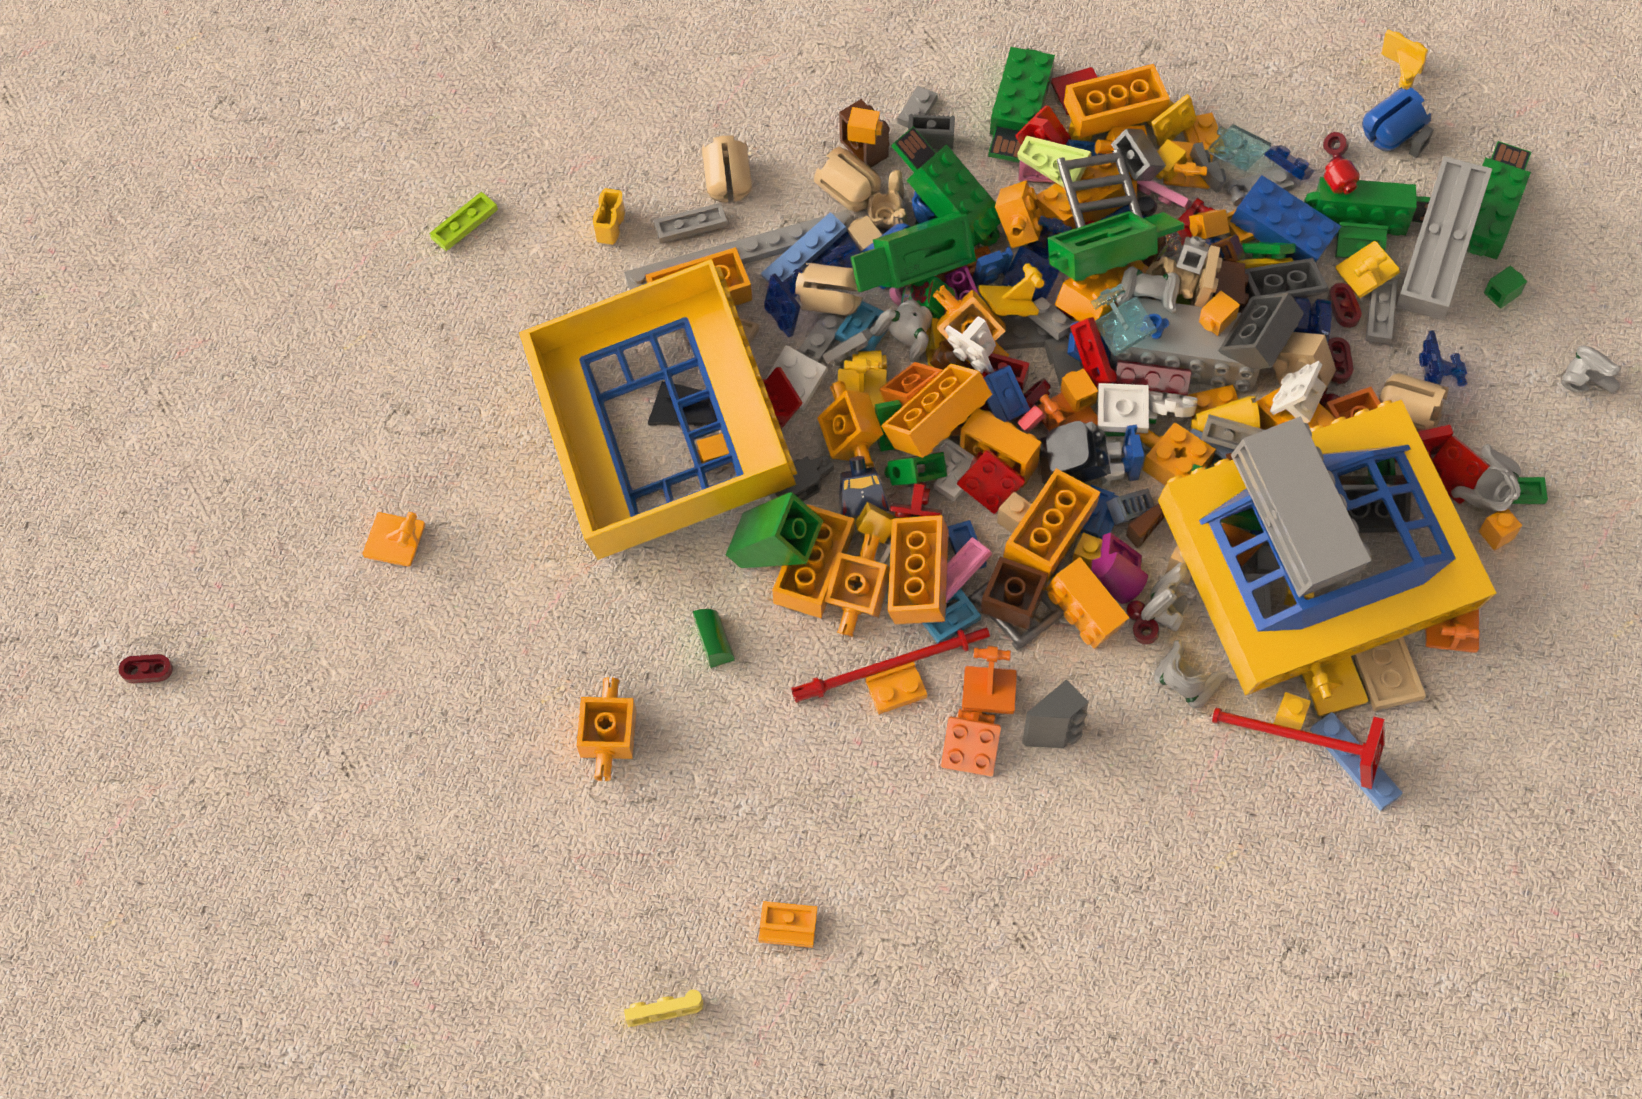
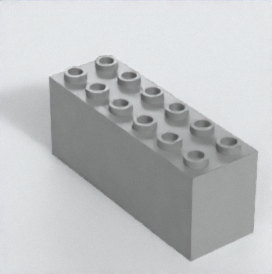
[1396,156,1492,320]
[1109,297,1260,392]
[1231,416,1371,597]

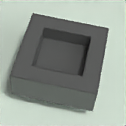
[1409,125,1434,158]

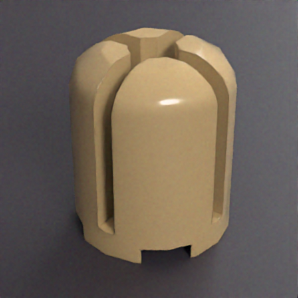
[702,136,752,203]
[814,146,881,212]
[795,263,863,316]
[1379,373,1449,431]

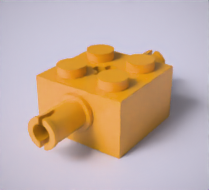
[995,180,1045,249]
[933,285,1009,363]
[817,381,883,468]
[1136,422,1216,486]
[824,534,890,637]
[576,677,637,781]

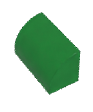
[693,609,735,668]

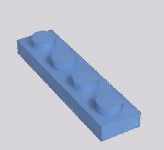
[761,212,847,292]
[1310,712,1403,811]

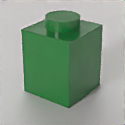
[1484,265,1527,309]

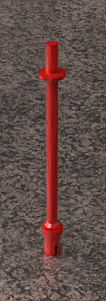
[791,627,990,703]

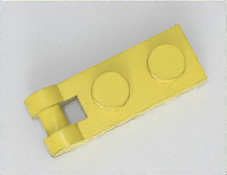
[624,990,703,1027]

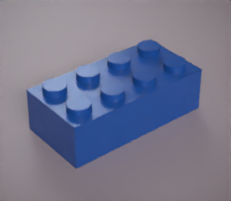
[1230,175,1341,263]

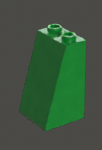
[725,492,824,568]

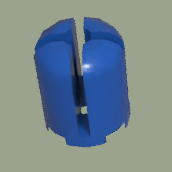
[1362,87,1431,152]

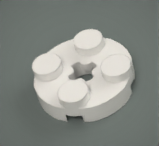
[1149,391,1198,417]

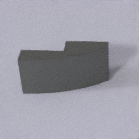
[1190,142,1226,193]
[1043,336,1082,386]

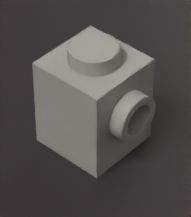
[1176,236,1209,275]

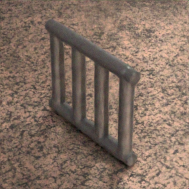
[1057,149,1143,228]
[968,568,1064,650]

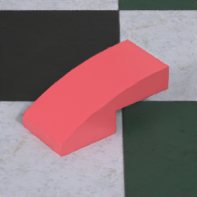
[1017,405,1046,433]

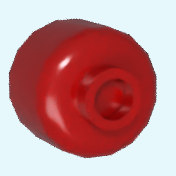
[1324,158,1360,195]

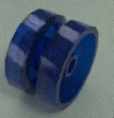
[1293,297,1332,343]

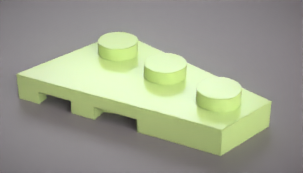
[1017,136,1092,187]

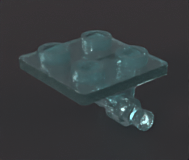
[1208,124,1271,171]
[1091,284,1157,356]

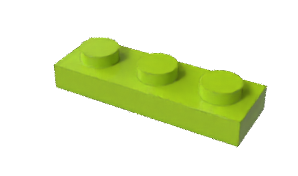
[429,191,498,251]

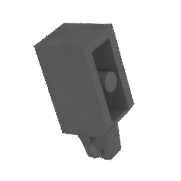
[769,454,834,501]

